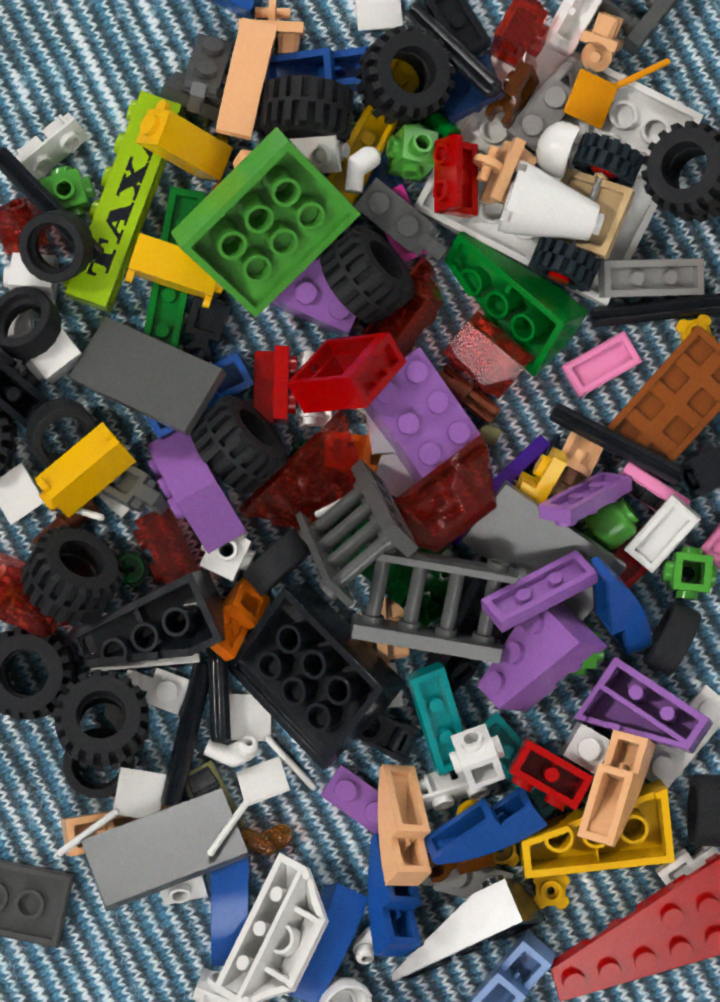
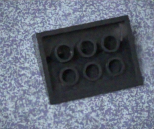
[228,583,406,770]

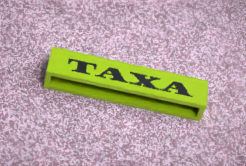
[63,90,185,313]

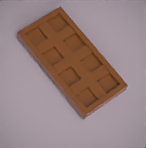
[607,325,720,479]

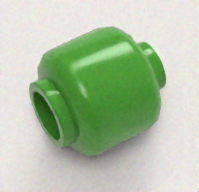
[583,497,639,551]

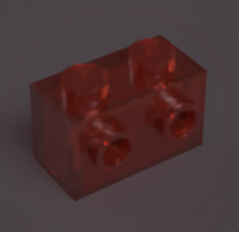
[490,0,550,69]
[443,311,533,399]
[133,506,202,585]

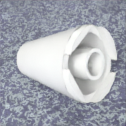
[497,160,605,241]

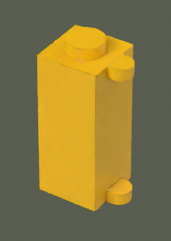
[135,99,233,181]
[125,233,223,309]
[34,422,136,518]

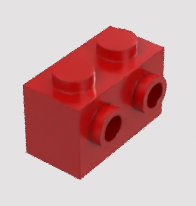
[507,738,594,811]

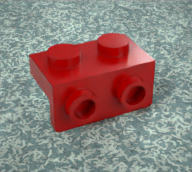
[433,134,478,218]
[253,345,297,424]

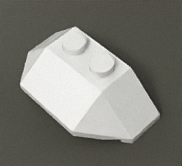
[213,852,329,1002]

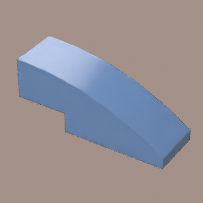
[467,930,555,1002]

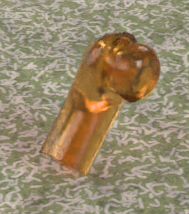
[240,823,292,855]

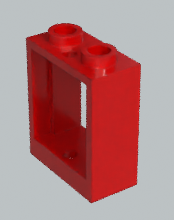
[287,332,407,413]

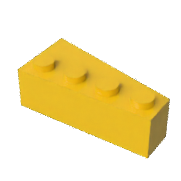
[519,779,675,879]

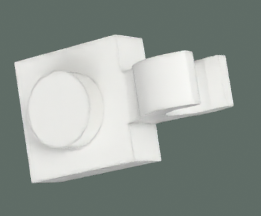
[126,667,189,715]
[655,846,720,885]

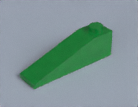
[444,231,588,377]

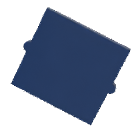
[443,54,505,124]

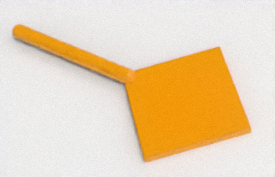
[563,58,671,130]

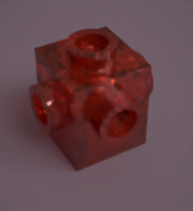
[0,198,52,257]

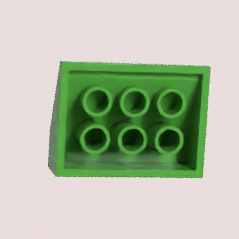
[171,127,361,318]

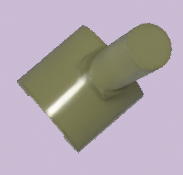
[460,424,501,468]

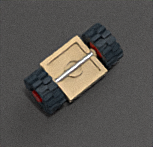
[528,132,644,292]

